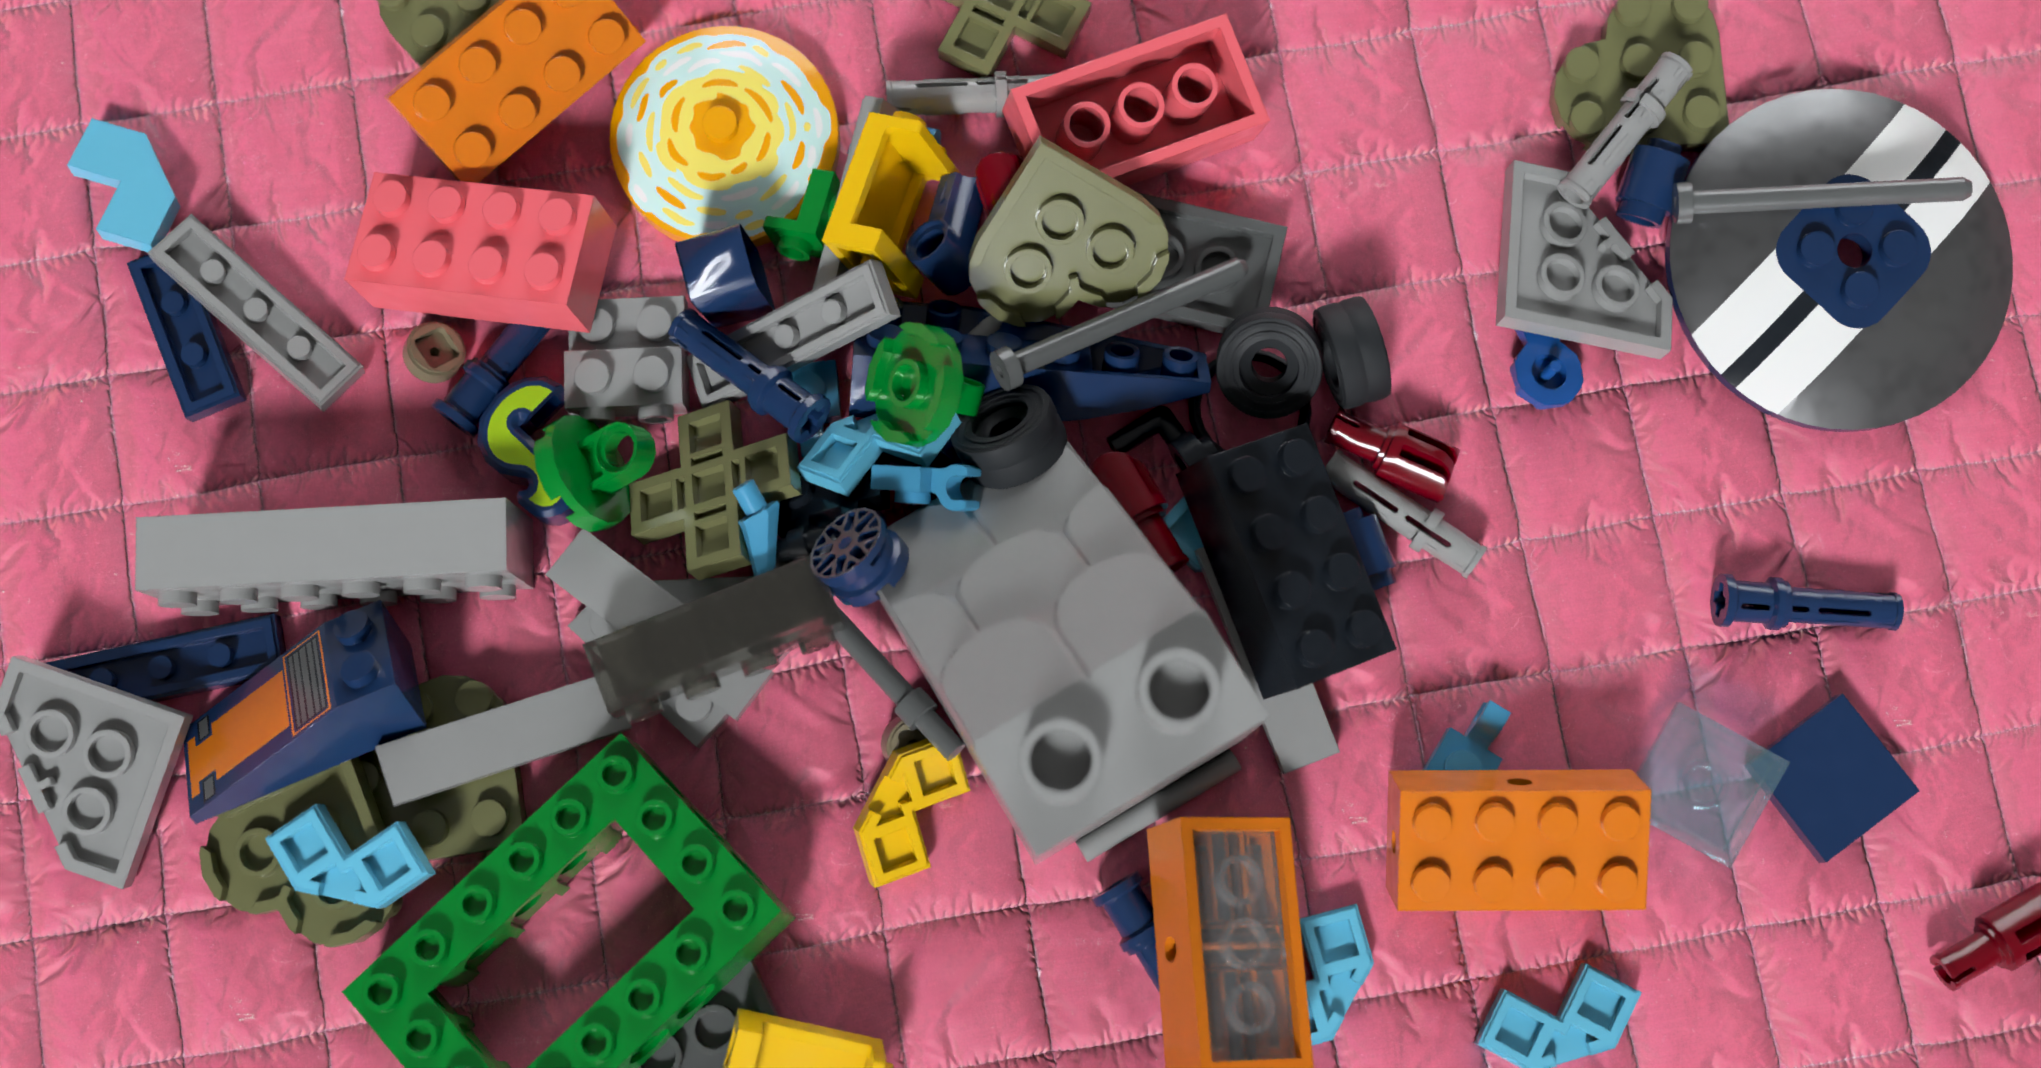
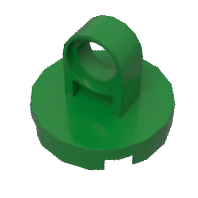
[865,322,986,447]
[533,415,656,532]

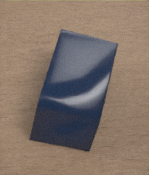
[675,223,775,328]

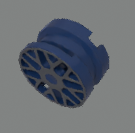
[810,508,909,607]

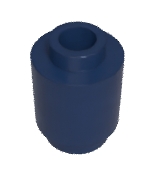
[1615,138,1690,229]
[1343,507,1396,591]

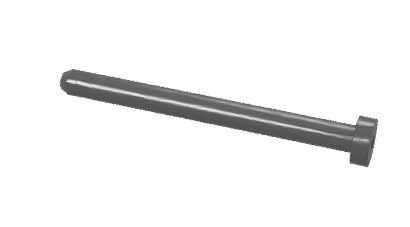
[1672,177,1973,224]
[990,257,1249,391]

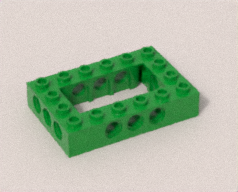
[342,733,796,1068]

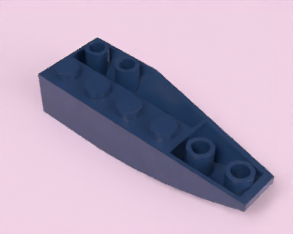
[849,297,1212,422]

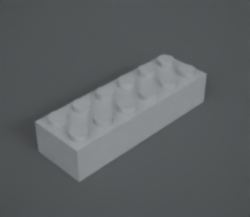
[135,498,534,616]

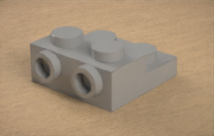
[564,296,690,427]

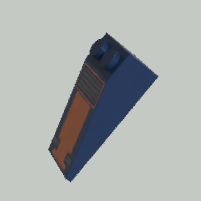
[184,600,427,824]

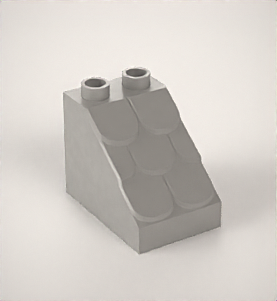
[877,440,1270,865]

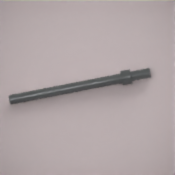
[773,560,965,761]

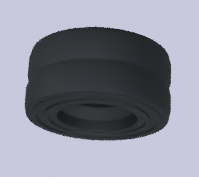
[1313,296,1392,409]
[1216,307,1323,419]
[951,384,1067,489]

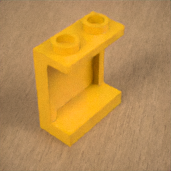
[822,111,960,299]
[722,1008,893,1068]

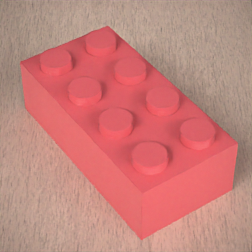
[1002,13,1270,186]
[344,172,617,333]

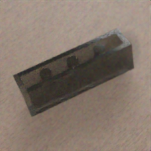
[582,555,845,724]

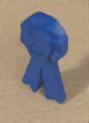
[1510,329,1584,410]

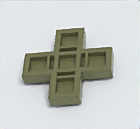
[938,0,1091,78]
[629,400,802,581]

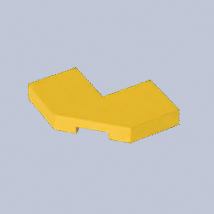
[853,739,971,888]

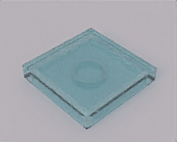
[1636,702,1790,868]

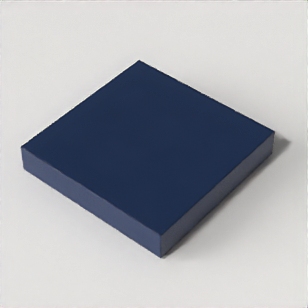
[1743,693,1920,863]

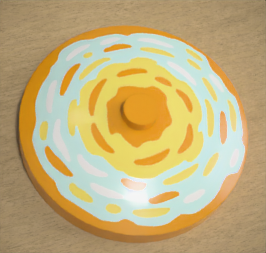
[610,26,840,247]

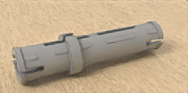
[1557,52,1693,209]
[886,71,1056,118]
[1325,449,1487,579]

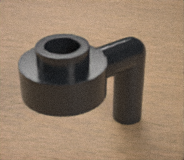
[1106,406,1219,472]

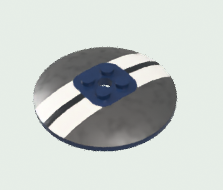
[1665,89,2013,432]

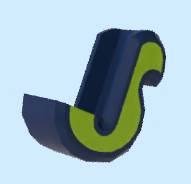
[477,376,574,526]

